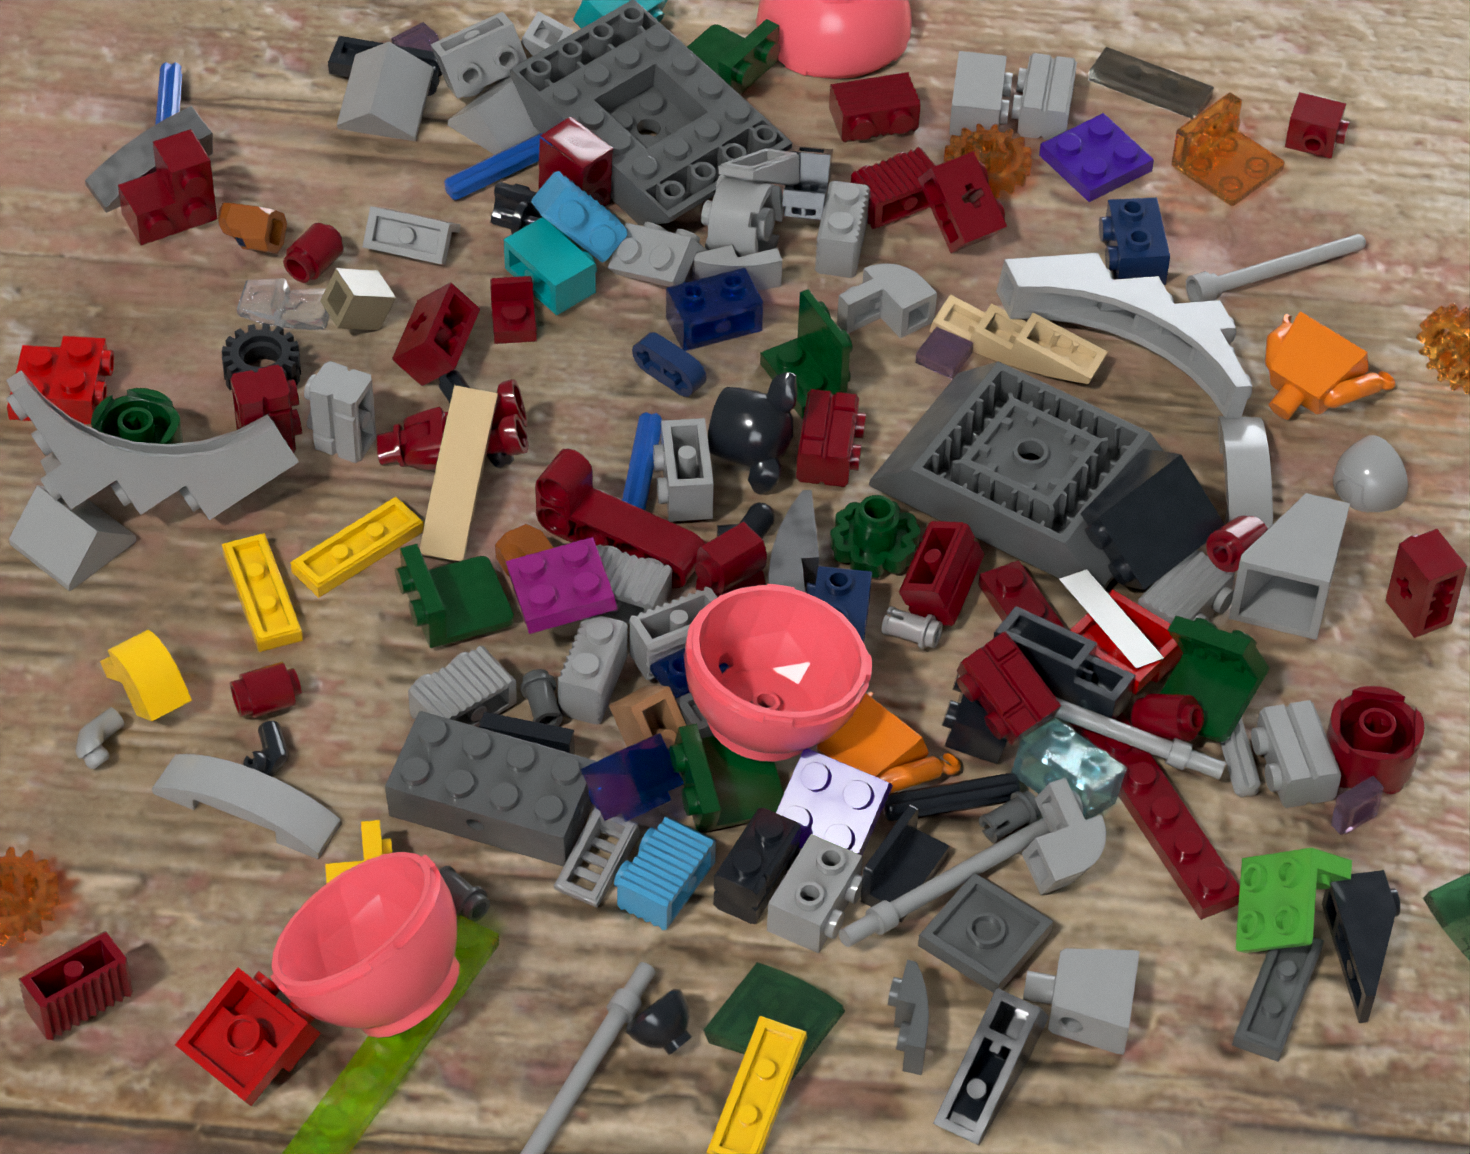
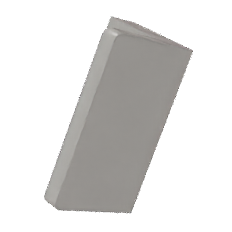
[362,206,461,265]

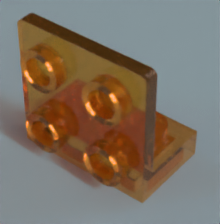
[1171,92,1285,206]

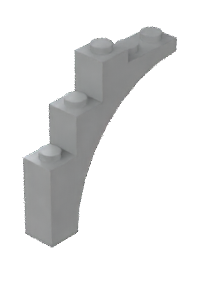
[996,253,1252,419]
[6,370,299,520]

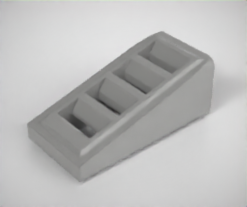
[718,148,799,186]
[554,805,640,908]

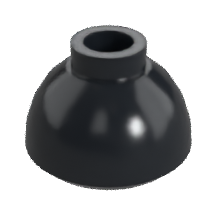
[626,989,692,1055]

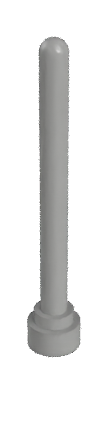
[1186,234,1366,302]

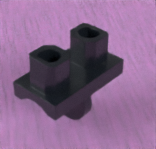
[490,182,557,234]

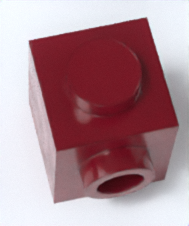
[1285,92,1350,159]

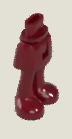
[377,379,529,470]

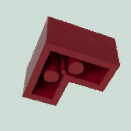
[118,129,217,246]

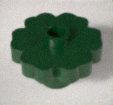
[830,495,921,578]

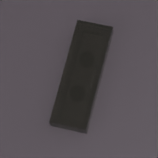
[1088,47,1214,121]

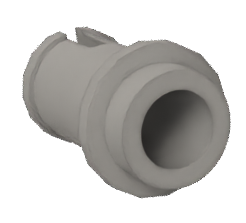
[882,606,943,650]

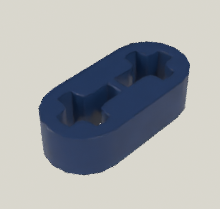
[632,332,707,397]

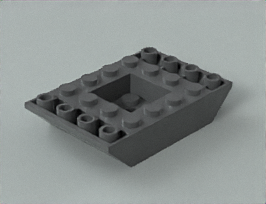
[510,0,793,225]
[869,361,1164,590]

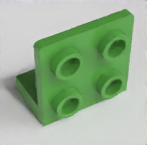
[1236,848,1352,953]

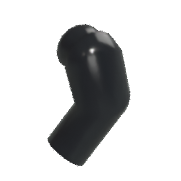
[717,502,775,539]
[243,721,289,777]

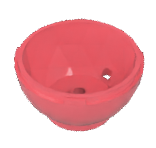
[756,0,912,79]
[684,584,872,762]
[270,852,460,1038]

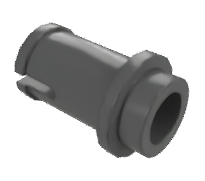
[520,669,563,726]
[979,791,1041,843]
[439,866,490,922]

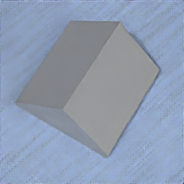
[337,42,434,142]
[448,76,540,155]
[9,485,136,591]

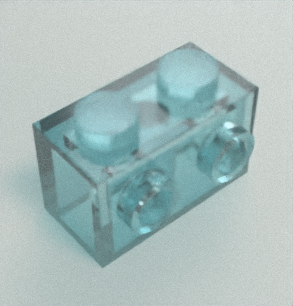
[1011,718,1127,820]

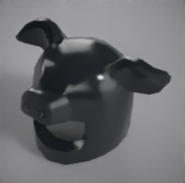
[708,372,797,494]

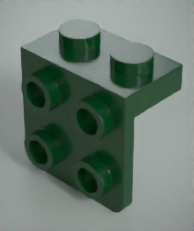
[687,19,780,95]
[395,544,514,648]
[1160,615,1270,742]
[669,723,784,833]

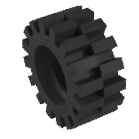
[221,323,301,390]

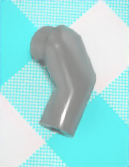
[76,707,124,769]

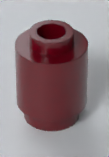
[283,223,344,283]
[1206,515,1268,572]
[230,662,302,718]
[1131,694,1204,741]

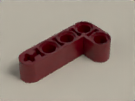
[535,448,705,588]

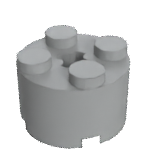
[701,175,783,257]

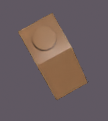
[609,685,686,791]

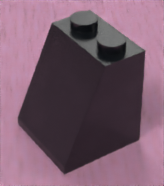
[1081,449,1225,590]

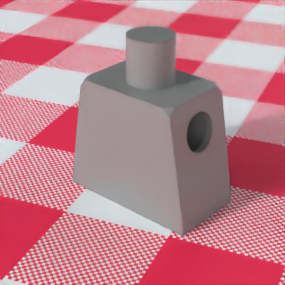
[1023,948,1140,1055]

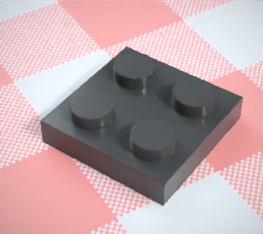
[918,873,1053,993]

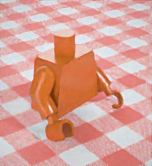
[1265,311,1396,420]
[817,691,961,794]

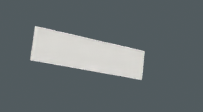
[1059,569,1164,668]

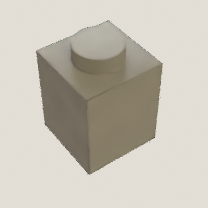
[320,268,396,330]

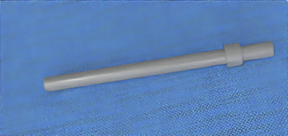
[958,675,1226,779]
[839,818,1050,947]
[520,962,656,1154]

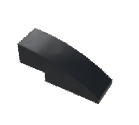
[993,606,1136,720]

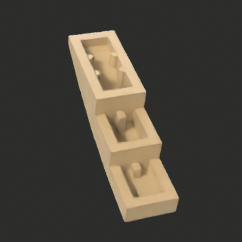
[929,294,1108,384]
[420,385,498,562]

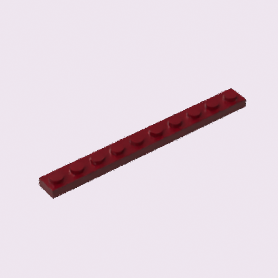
[978,560,1240,920]

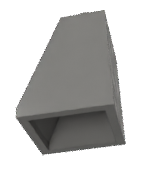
[1229,493,1350,640]

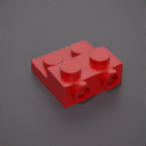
[7,336,114,424]
[1070,590,1183,694]
[175,967,321,1106]

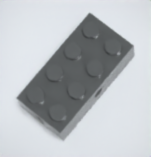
[385,710,598,867]

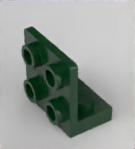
[760,289,853,419]

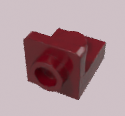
[490,276,537,344]

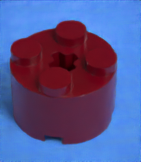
[1326,686,1425,794]

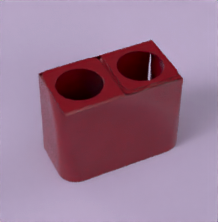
[538,117,613,207]

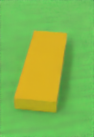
[290,496,424,598]
[222,533,303,652]
[706,1016,807,1154]

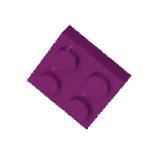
[506,537,617,634]

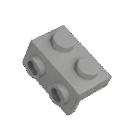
[608,222,708,289]

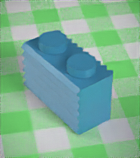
[531,171,627,263]
[614,816,716,930]

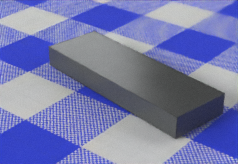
[1232,937,1324,1062]

